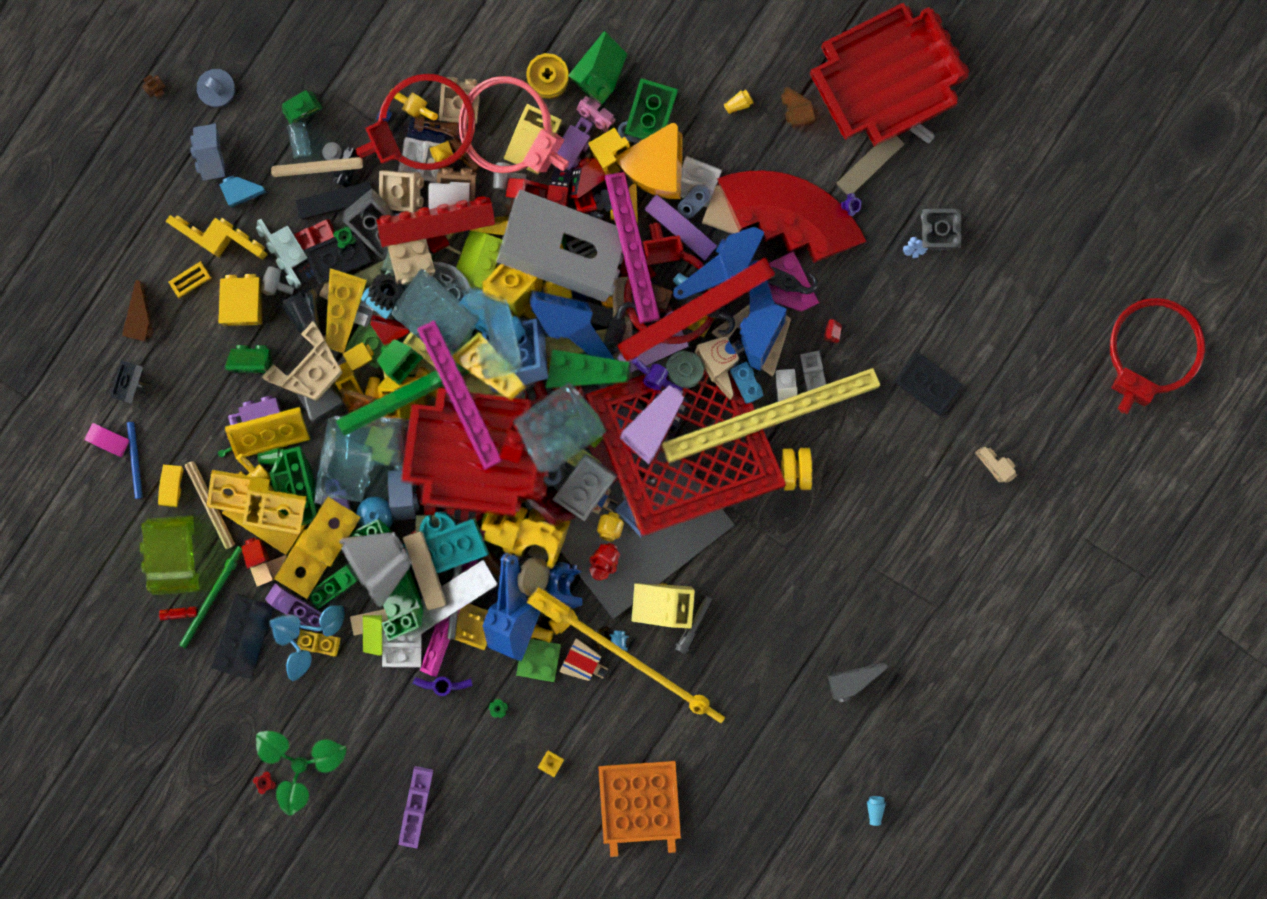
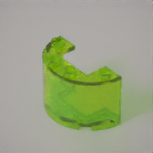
[140,515,199,595]

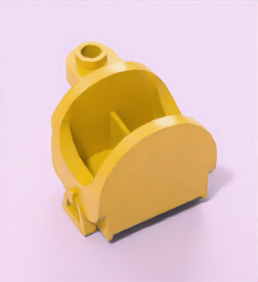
[481,264,543,321]
[502,508,571,569]

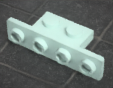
[256,219,307,289]

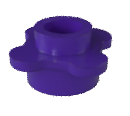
[841,193,862,216]

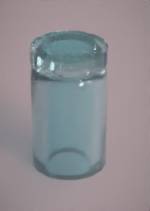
[287,122,312,159]

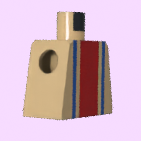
[560,638,608,681]

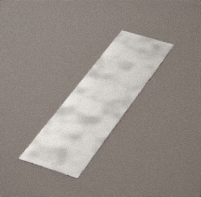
[406,560,497,641]

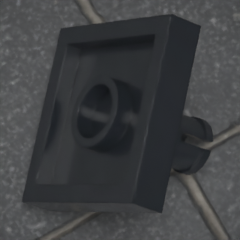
[110,360,150,404]

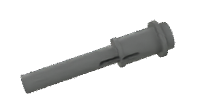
[675,596,712,654]

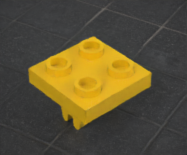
[455,603,488,650]

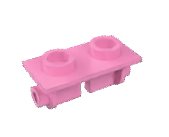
[576,96,616,132]

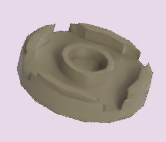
[518,558,549,596]

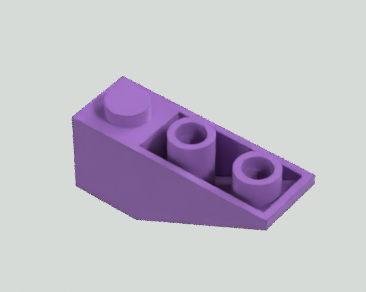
[265,583,322,633]

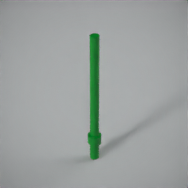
[179,546,242,649]

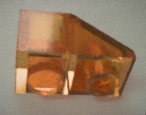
[781,87,815,128]

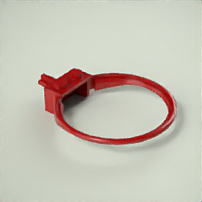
[356,74,475,170]
[624,222,714,344]
[1110,298,1205,414]

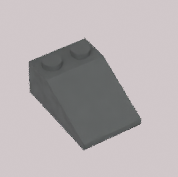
[343,189,396,260]
[828,662,888,702]

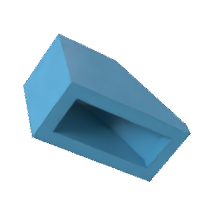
[219,176,266,208]

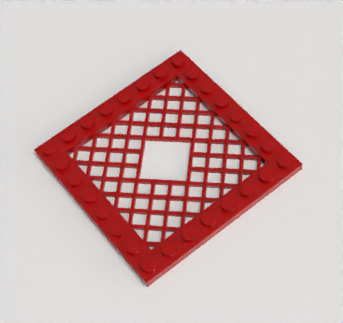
[585,366,786,537]

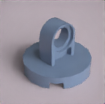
[197,69,235,107]

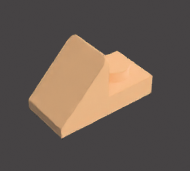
[251,555,287,587]

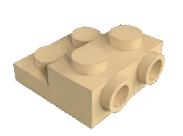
[439,77,480,124]
[379,170,424,212]
[388,239,435,285]
[975,447,1017,483]

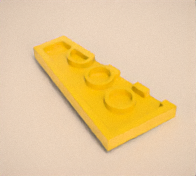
[325,268,367,353]
[452,332,525,400]

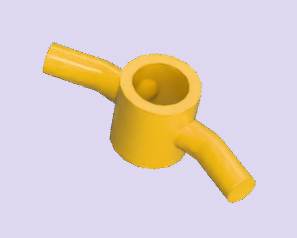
[394,92,438,121]
[236,454,274,491]

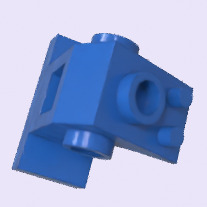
[547,562,582,610]

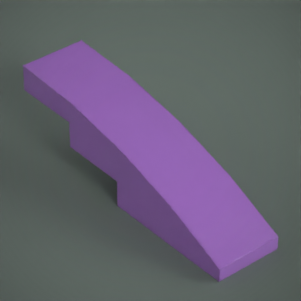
[644,195,717,260]
[398,766,433,849]

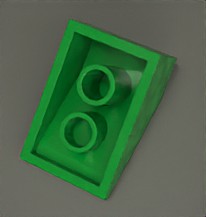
[568,31,627,104]
[624,78,678,140]
[225,345,272,373]

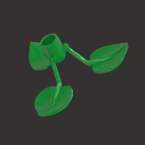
[256,731,347,816]

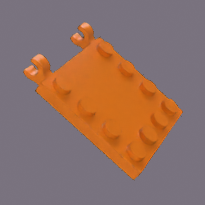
[599,761,681,857]

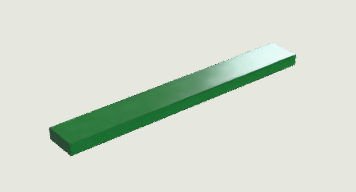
[336,361,470,436]

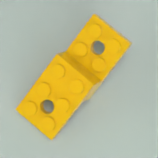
[166,215,268,260]
[206,470,306,534]
[273,497,361,599]

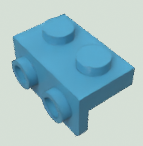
[730,361,764,404]

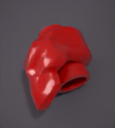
[589,543,620,581]

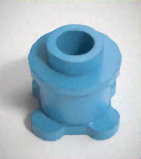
[608,630,629,651]

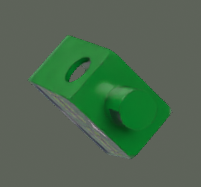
[282,90,323,127]

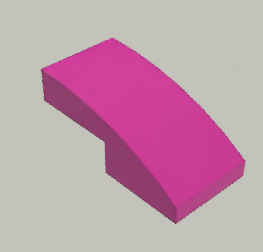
[85,423,130,457]

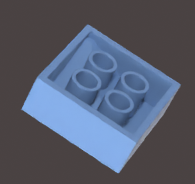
[482,319,548,392]

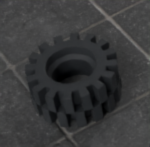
[368,273,406,310]

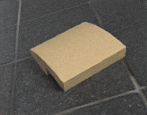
[702,185,740,234]

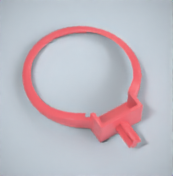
[459,76,569,173]

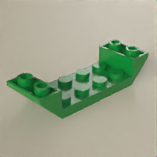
[349,519,424,641]

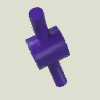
[632,357,682,392]
[413,676,473,696]

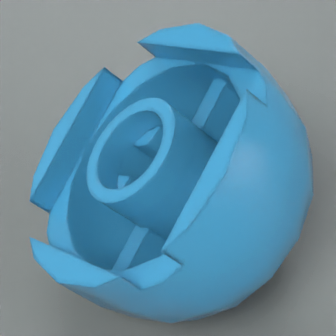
[356,496,394,528]

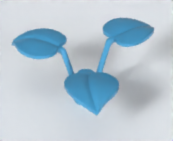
[270,605,344,681]

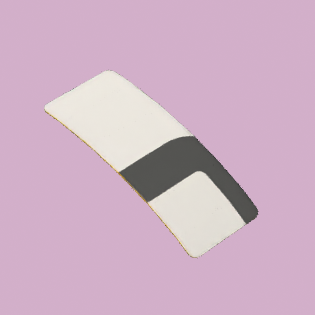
[354,300,374,327]

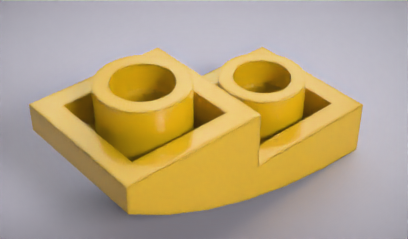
[158,465,184,507]
[297,630,341,656]

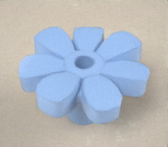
[903,237,928,258]

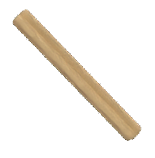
[271,157,363,177]
[185,461,235,549]

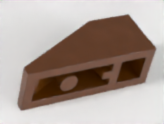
[122,280,154,342]

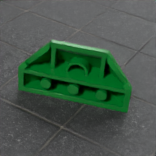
[270,446,319,525]

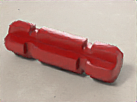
[159,606,197,620]

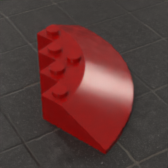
[717,170,866,263]

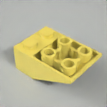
[504,104,562,175]
[632,583,695,628]

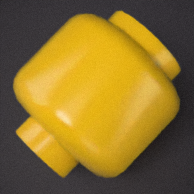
[596,512,624,542]

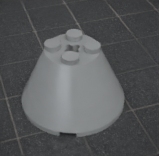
[339,532,413,607]

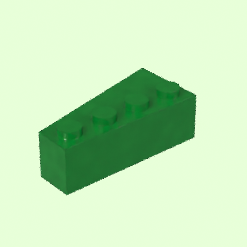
[546,350,631,389]

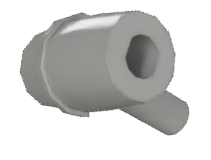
[493,162,526,191]
[260,267,294,296]

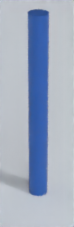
[127,422,143,499]

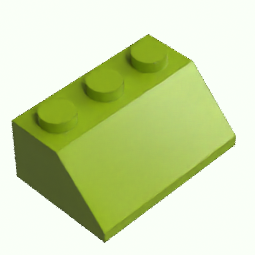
[456,230,502,295]

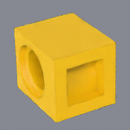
[343,342,374,371]

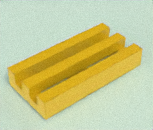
[169,261,211,298]

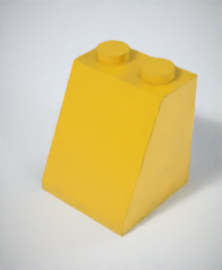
[219,274,263,326]

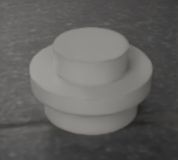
[322,142,342,160]

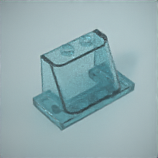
[314,418,374,504]

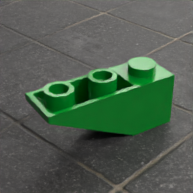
[308,563,360,609]

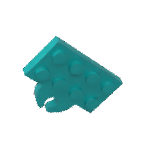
[403,511,489,573]

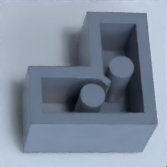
[190,124,225,180]
[388,470,420,521]

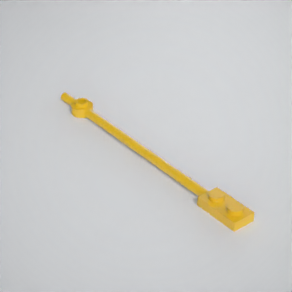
[527,587,725,723]

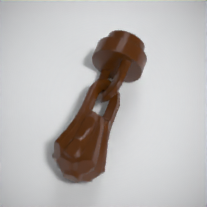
[414,116,459,137]

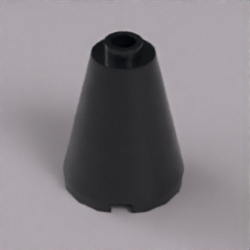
[279,287,322,343]

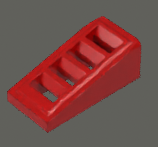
[824,319,842,343]

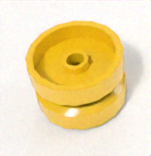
[526,53,569,99]
[781,448,812,491]

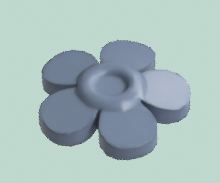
[594,189,612,211]

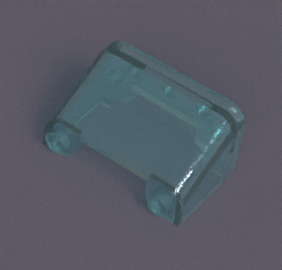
[464,289,522,379]
[332,416,410,470]

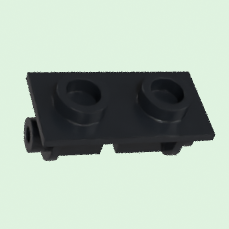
[331,146,359,188]

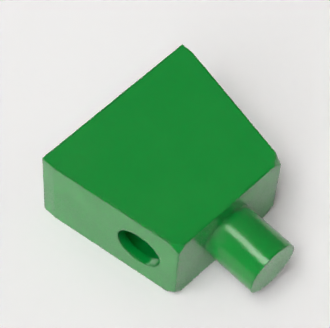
[377,340,423,385]

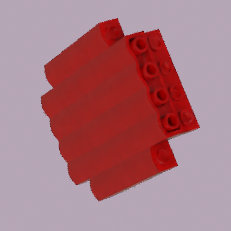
[810,2,969,147]
[401,388,555,517]

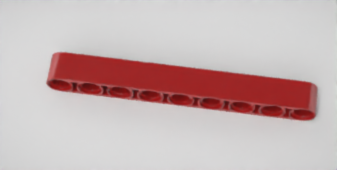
[617,258,775,362]

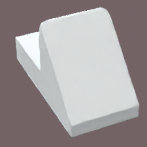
[775,369,797,402]

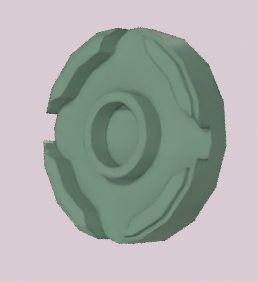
[666,350,704,389]

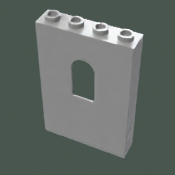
[496,190,624,302]

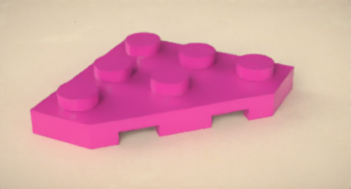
[769,252,819,312]

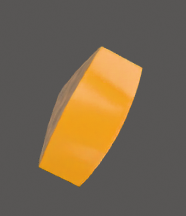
[615,123,683,199]

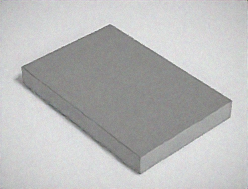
[553,453,617,521]

